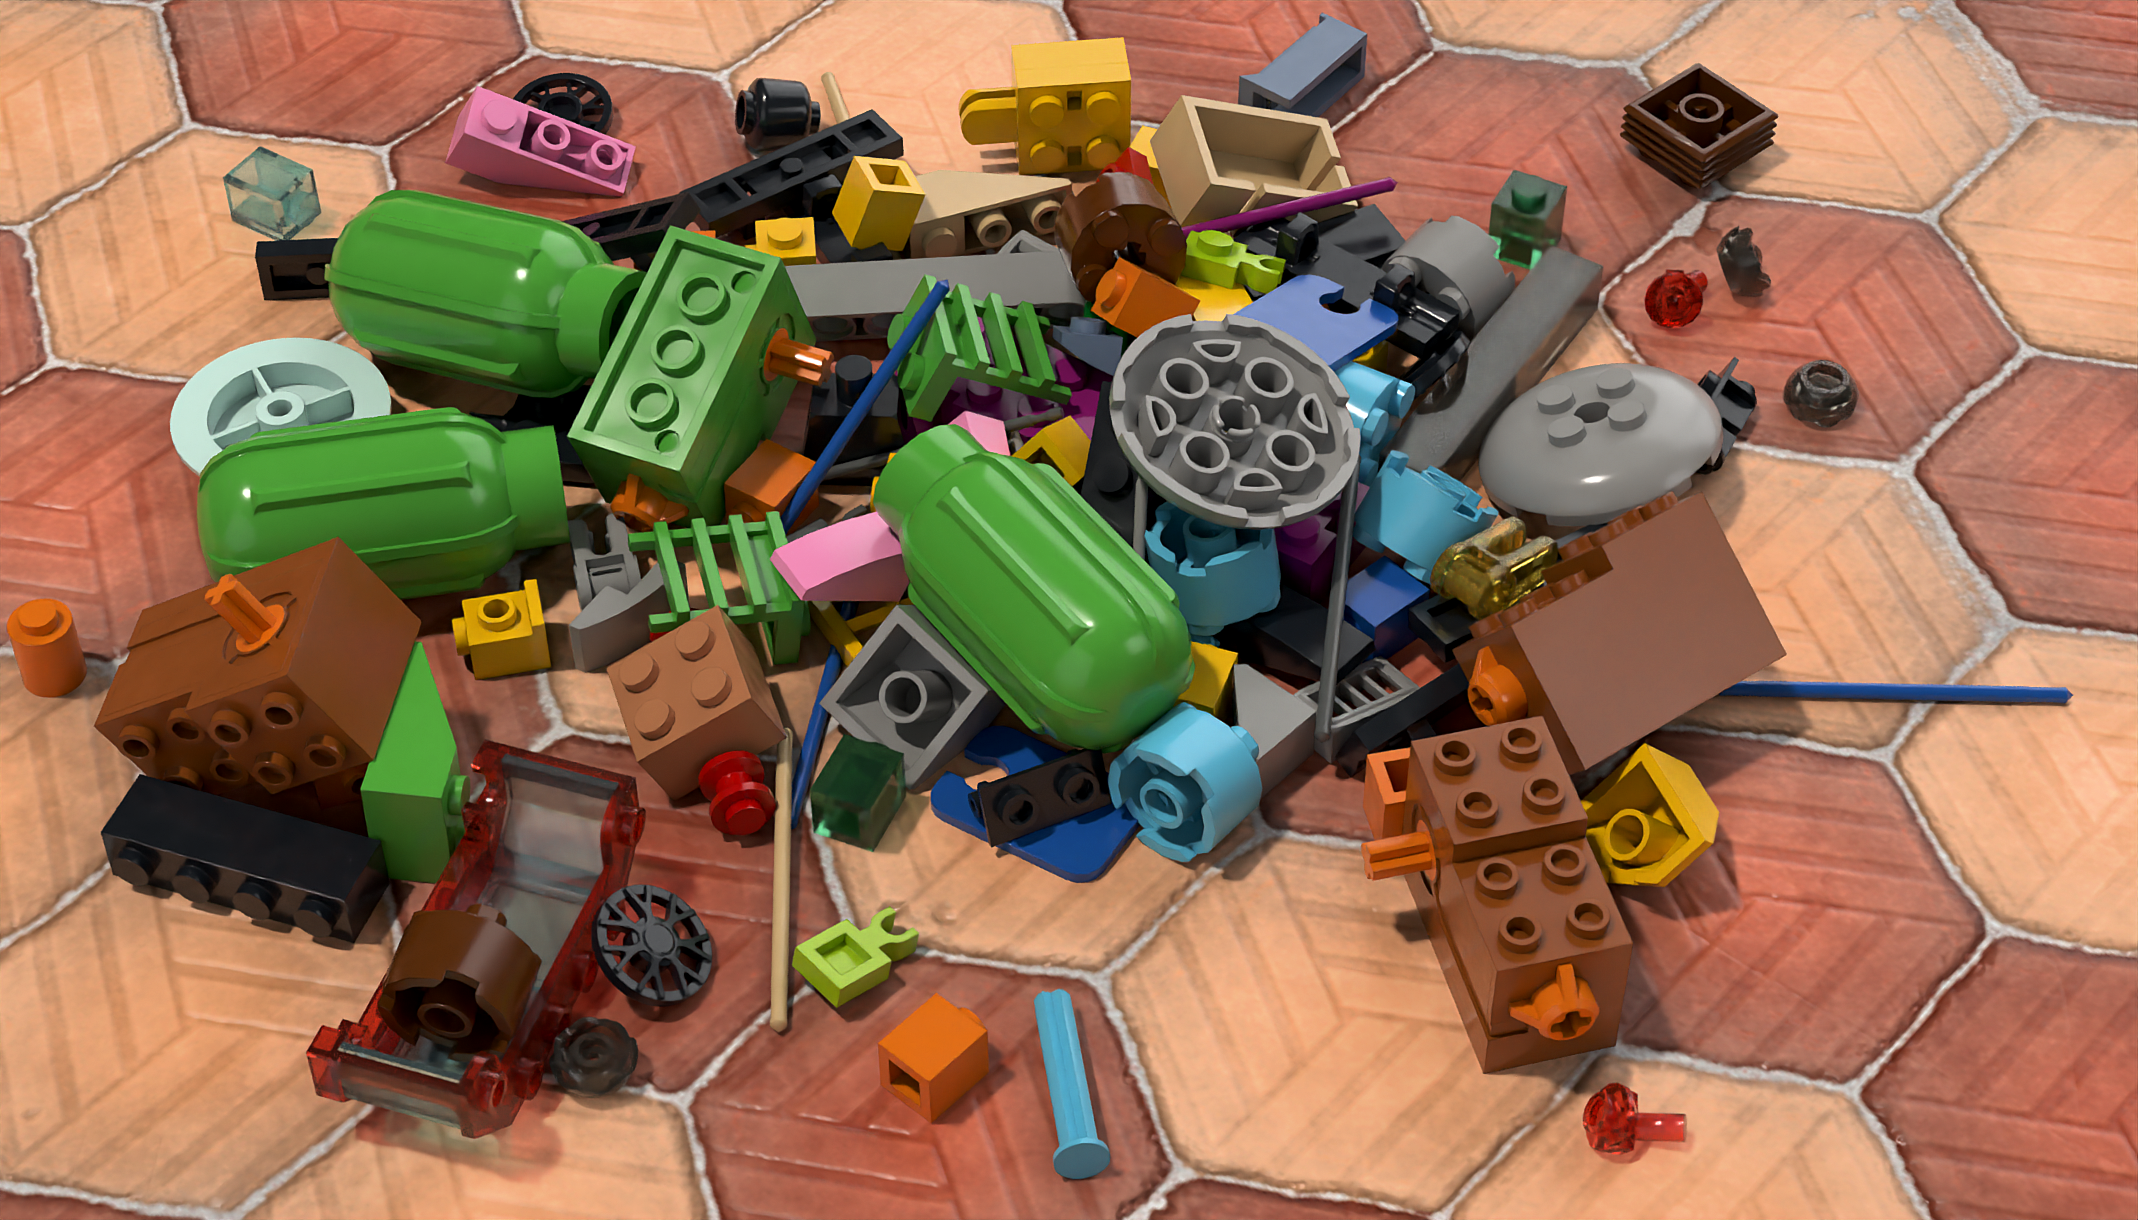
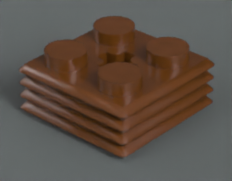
[1620,63,1779,189]

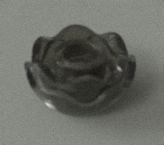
[1716,226,1771,297]
[1783,360,1859,428]
[549,1017,638,1098]

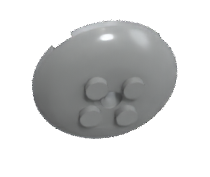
[1109,314,1360,530]
[1478,363,1723,526]

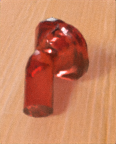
[1644,269,1708,328]
[1583,1082,1687,1155]

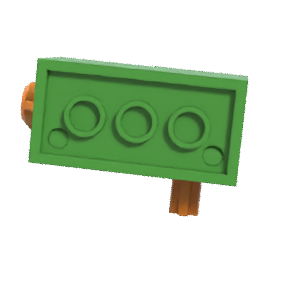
[567,225,834,533]

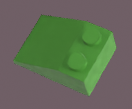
[360,641,477,885]

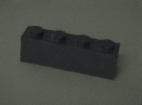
[101,774,390,943]

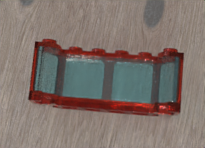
[306,739,646,1139]

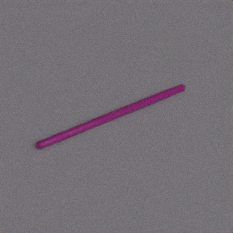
[1182,177,1398,239]

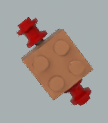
[606,605,787,835]

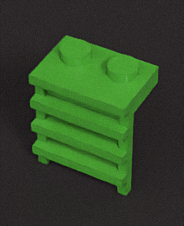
[887,274,1072,422]
[627,511,811,665]

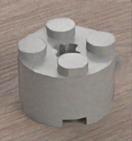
[1381,216,1515,343]

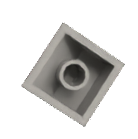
[819,605,1006,790]

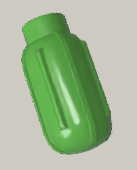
[324,190,647,398]
[197,407,570,600]
[873,424,1196,754]

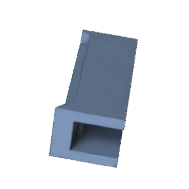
[1238,13,1367,117]

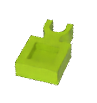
[1181,230,1286,294]
[792,906,919,1008]

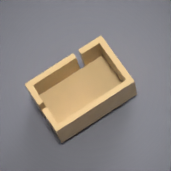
[1150,95,1358,237]

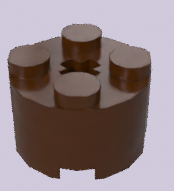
[1054,172,1187,304]
[378,904,542,1062]

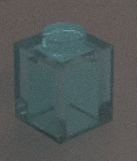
[223,146,321,241]

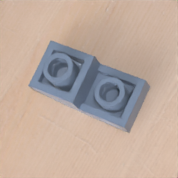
[1052,317,1123,376]

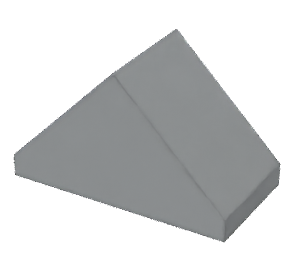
[1232,664,1316,799]

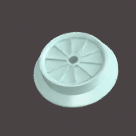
[170,338,392,477]

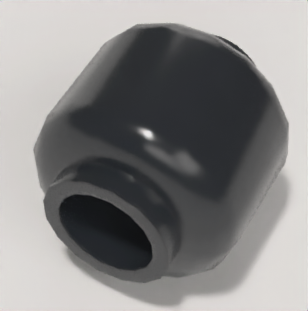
[735,78,821,151]

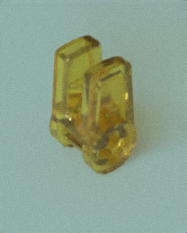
[1430,516,1558,621]

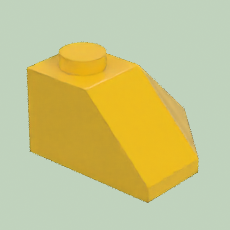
[1581,743,1719,887]

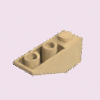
[902,170,1072,259]

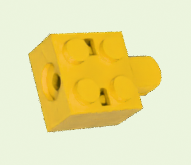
[958,37,1131,175]

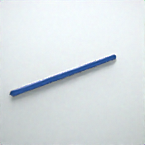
[781,279,950,535]
[791,601,859,829]
[1719,681,2073,703]

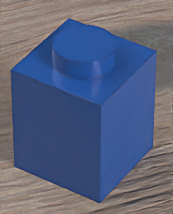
[1343,555,1430,663]

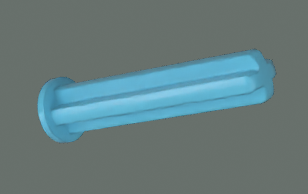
[1034,989,1110,1179]

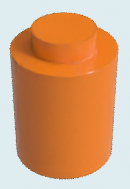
[7,598,87,698]

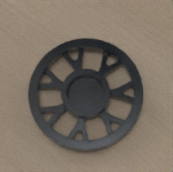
[513,73,613,135]
[1398,331,1471,401]
[591,884,712,1007]

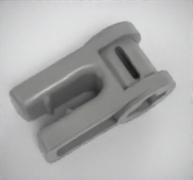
[568,513,641,612]

